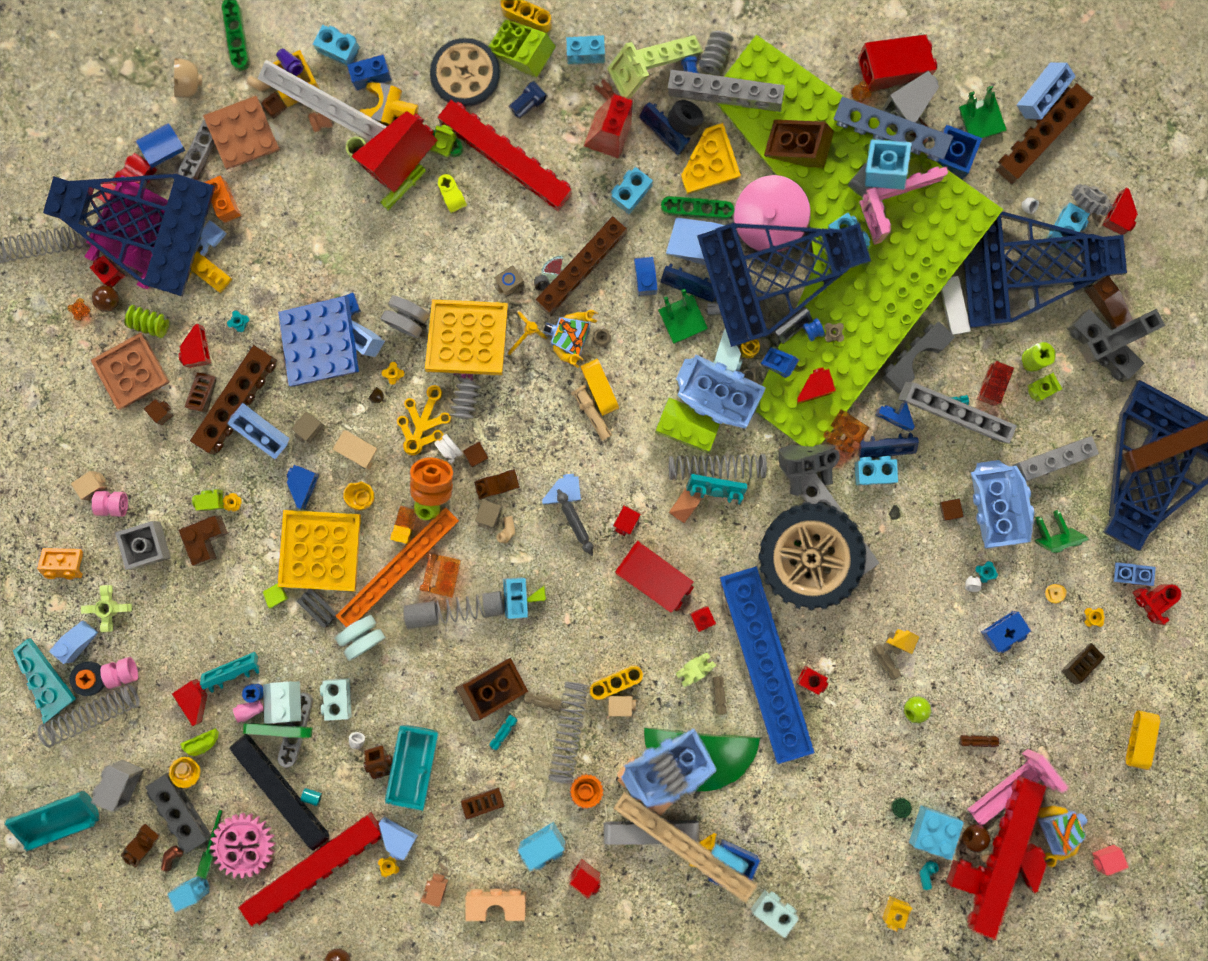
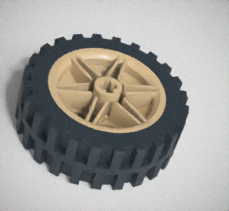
[759,502,866,611]

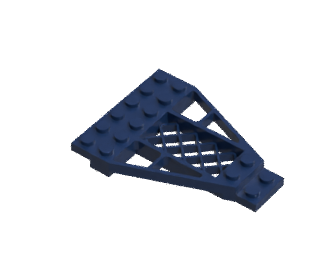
[43,174,215,297]
[963,211,1127,328]
[697,222,871,347]
[1103,380,1208,551]

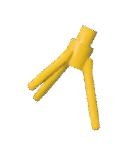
[508,311,547,355]

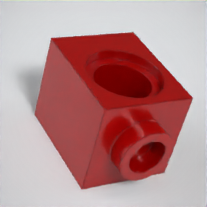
[89,255,125,287]
[613,505,641,536]
[689,606,716,632]
[796,666,828,695]

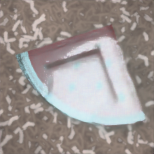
[541,256,563,275]

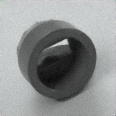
[534,274,550,291]

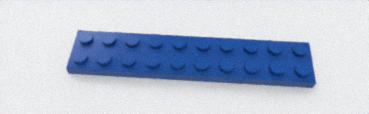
[719,566,815,764]

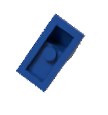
[761,347,799,378]
[875,402,915,432]

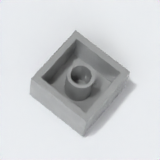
[115,521,171,570]
[91,760,144,812]

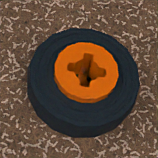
[69,661,105,696]

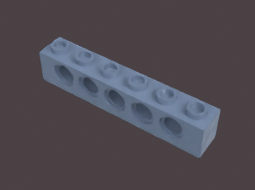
[834,96,953,162]

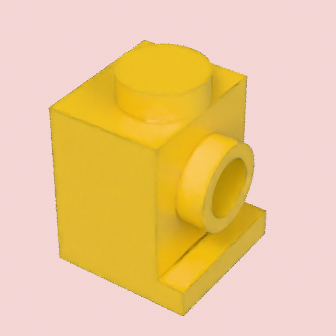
[882,896,912,931]

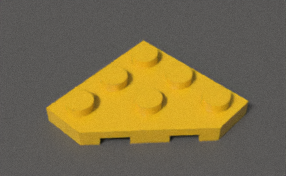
[681,123,741,195]

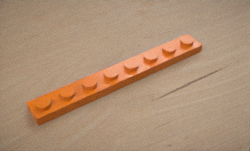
[336,507,459,628]

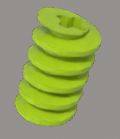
[124,304,170,338]
[1022,342,1055,372]

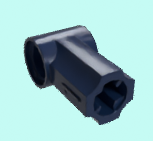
[509,81,548,119]

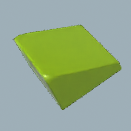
[263,583,289,609]
[527,585,547,603]

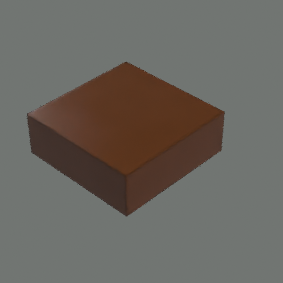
[260,92,288,119]
[463,442,489,468]
[939,498,964,521]

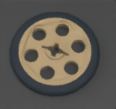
[430,38,500,107]

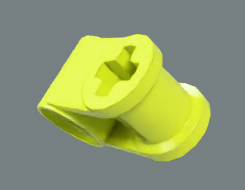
[438,174,468,214]

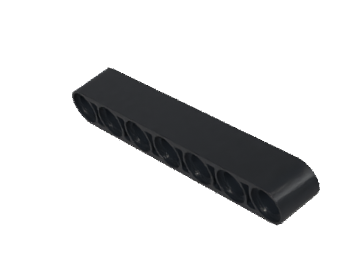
[230,734,330,851]

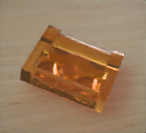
[419,552,462,598]

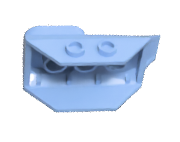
[676,355,766,429]
[971,460,1035,548]
[621,728,716,807]

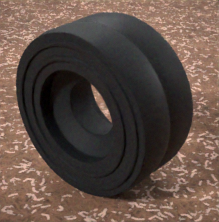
[668,100,704,136]

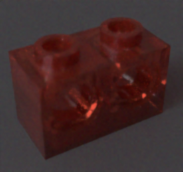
[977,361,1014,406]

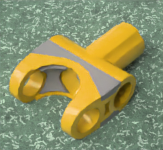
[359,82,419,127]

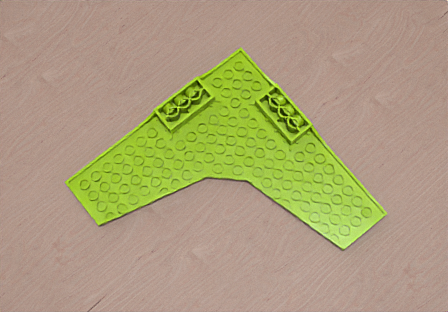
[716,34,1003,447]

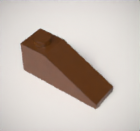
[1085,276,1133,329]

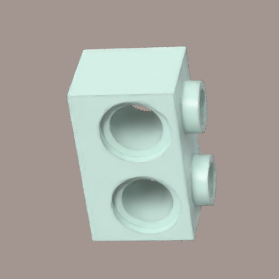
[320,678,352,721]
[751,890,799,938]

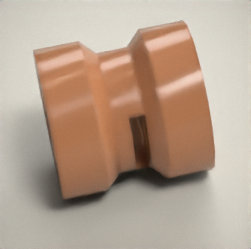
[308,113,333,132]

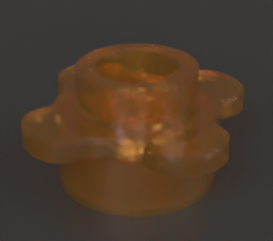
[851,81,872,103]
[68,298,91,321]

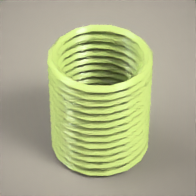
[345,137,366,164]

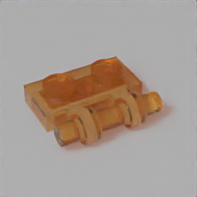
[823,409,870,453]

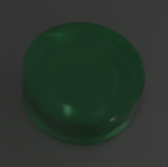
[891,797,912,818]

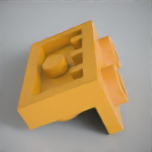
[37,548,84,580]

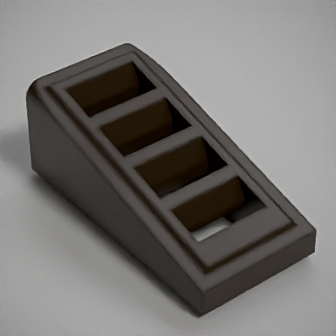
[1061,643,1105,685]

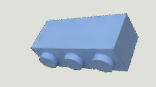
[1016,63,1076,119]
[227,403,289,459]

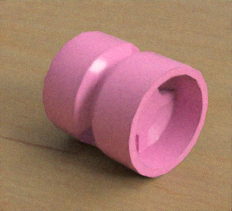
[92,491,128,517]
[101,657,138,689]

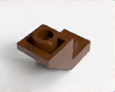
[474,469,520,500]
[121,824,160,868]

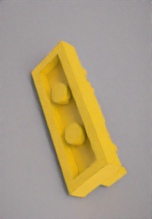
[191,251,232,293]

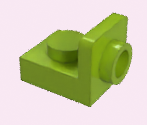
[430,125,456,158]

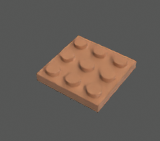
[203,96,280,170]
[91,332,170,410]

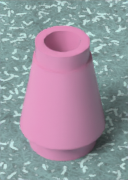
[233,700,264,723]

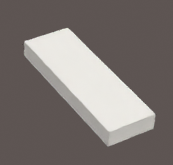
[941,276,971,335]

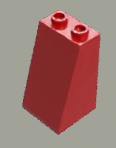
[857,34,937,93]
[584,94,633,159]
[352,111,438,193]
[615,540,694,613]

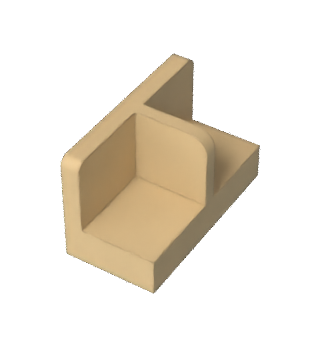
[333,430,377,469]

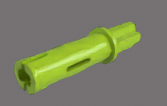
[380,163,426,211]

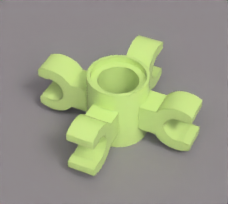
[81,585,132,632]
[676,653,716,687]

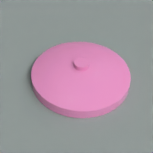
[734,175,811,252]

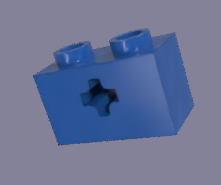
[347,54,392,91]
[981,611,1031,653]

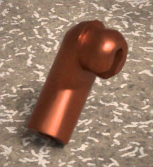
[161,845,184,871]

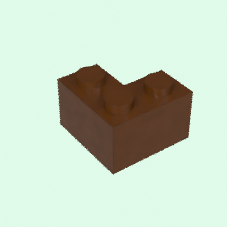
[179,515,228,566]

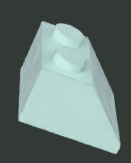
[263,682,301,724]

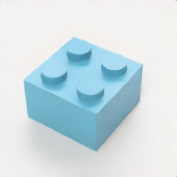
[865,140,911,190]
[909,805,964,860]
[518,821,566,871]

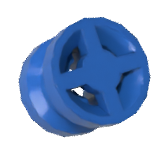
[803,318,825,342]

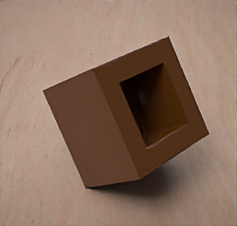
[144,399,174,425]

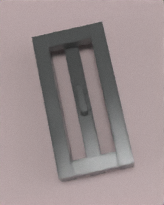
[774,306,813,344]
[297,589,338,628]

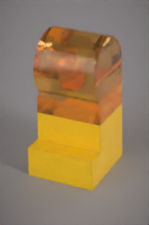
[390,506,416,544]

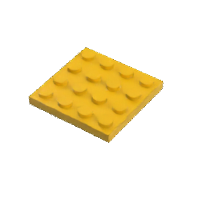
[425,299,508,375]
[277,510,361,591]

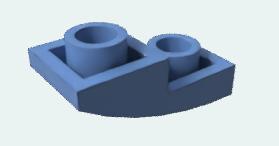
[1114,562,1156,586]

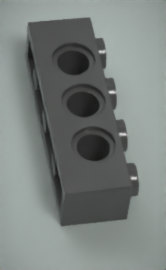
[1067,309,1145,382]
[145,772,211,854]

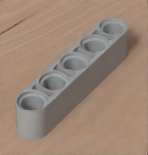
[604,820,700,845]

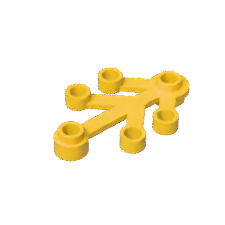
[397,385,451,456]

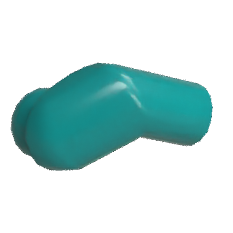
[919,861,939,890]

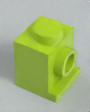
[1027,372,1062,402]
[192,489,224,511]

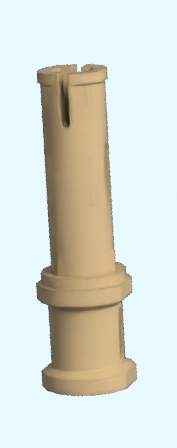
[570,385,612,441]

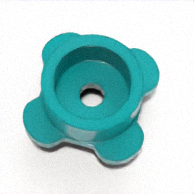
[227,310,250,333]
[975,561,998,583]

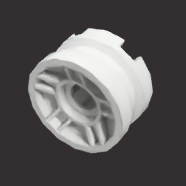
[434,434,463,464]

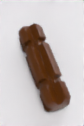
[960,735,999,747]

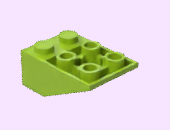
[489,19,556,78]

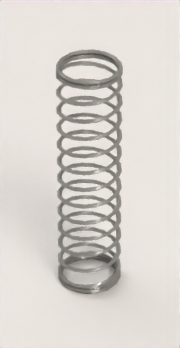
[0,223,91,263]
[669,454,767,481]
[548,682,589,784]
[38,684,140,748]

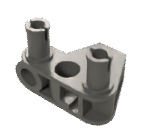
[778,444,840,495]

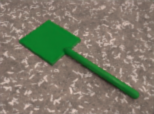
[196,810,222,879]

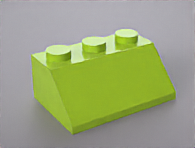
[655,398,720,454]

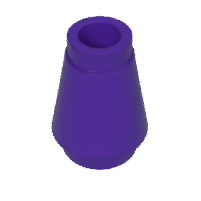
[276,48,303,76]

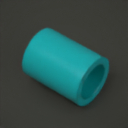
[300,788,322,806]

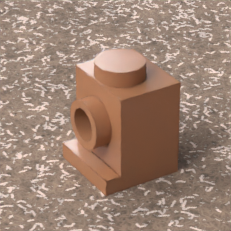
[420,873,448,907]

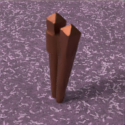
[595,79,615,100]

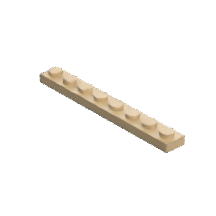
[613,791,757,903]

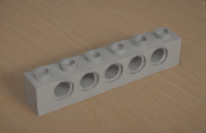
[668,70,785,112]
[898,382,1017,443]
[796,468,880,575]

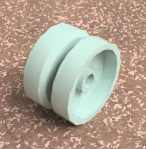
[334,615,386,661]

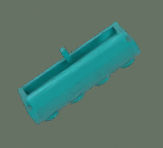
[385,725,438,811]
[4,791,99,851]

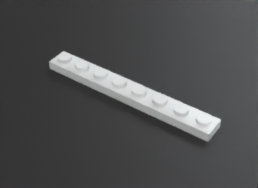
[258,60,386,141]

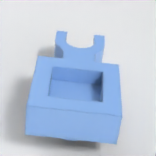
[197,220,227,256]

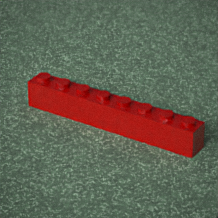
[437,100,572,212]
[967,776,1047,940]
[238,812,382,927]

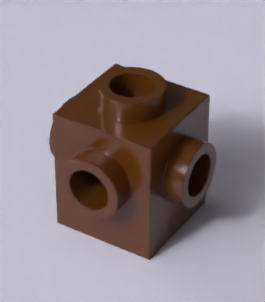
[364,745,393,779]

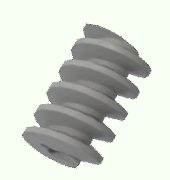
[699,31,734,75]
[449,378,481,420]
[648,750,688,796]

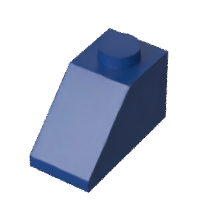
[634,257,658,296]
[286,465,320,510]

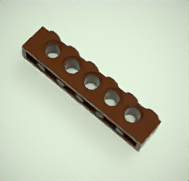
[996,83,1094,185]
[535,216,627,317]
[190,345,277,455]

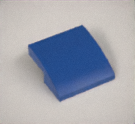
[136,123,186,168]

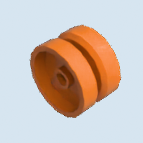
[410,457,453,506]

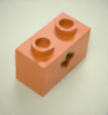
[204,175,241,223]

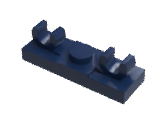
[639,102,691,156]
[660,264,715,303]
[858,432,919,459]

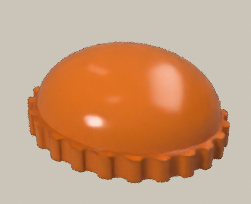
[570,774,604,809]

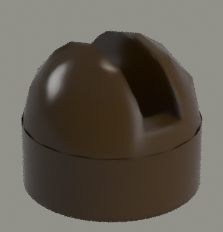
[368,387,384,403]

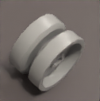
[380,295,430,339]

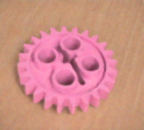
[210,812,276,879]

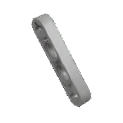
[178,120,215,180]
[278,692,313,768]

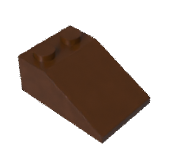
[764,120,834,168]
[455,657,528,721]

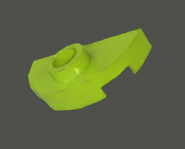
[180,728,219,756]

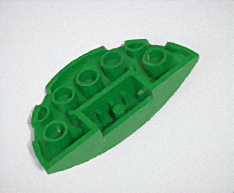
[644,727,760,792]

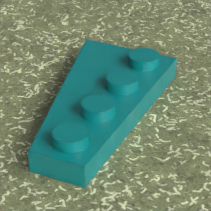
[13,638,76,724]

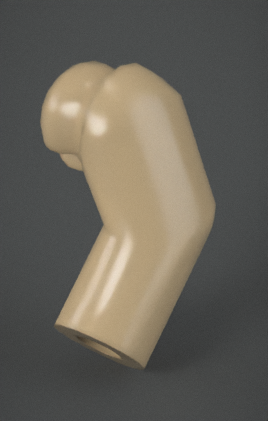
[246,76,271,92]
[497,516,515,544]

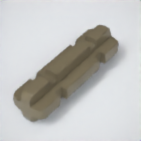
[872,644,901,680]
[713,676,727,715]
[524,692,562,711]

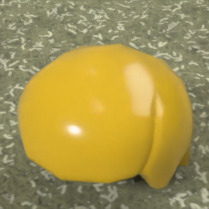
[343,481,375,511]
[169,757,200,788]

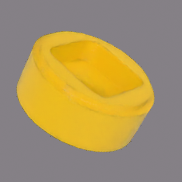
[1045,584,1067,604]

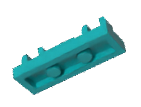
[686,474,747,505]
[200,652,259,693]

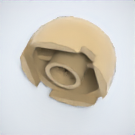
[174,58,202,98]

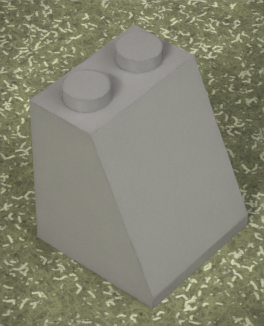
[882,71,939,138]

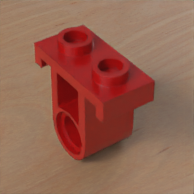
[1133,584,1182,625]

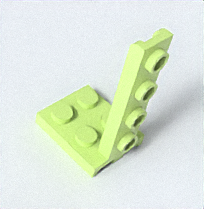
[607,35,703,99]

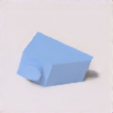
[352,321,385,357]
[542,474,581,505]
[49,620,98,664]
[379,817,418,860]

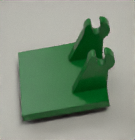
[958,86,1007,139]
[658,289,708,344]
[1035,510,1089,553]

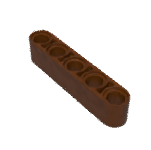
[1122,420,1208,473]

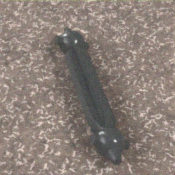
[557,489,594,556]

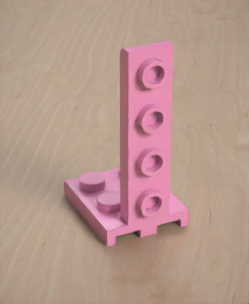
[859,167,948,245]
[967,749,1068,825]

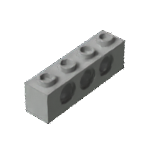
[1013,436,1099,481]

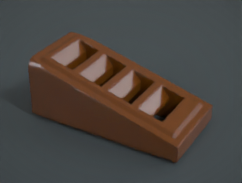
[184,372,217,414]
[461,787,505,820]

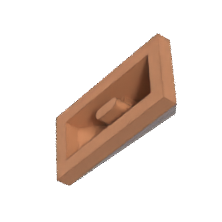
[669,488,702,523]

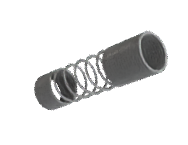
[404,591,504,630]

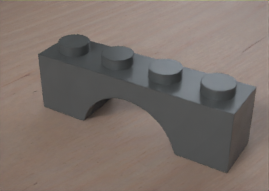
[1079,308,1166,364]
[882,321,955,394]

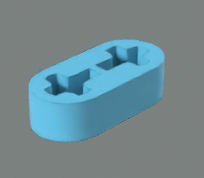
[711,844,748,874]

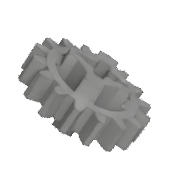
[1071,184,1113,216]

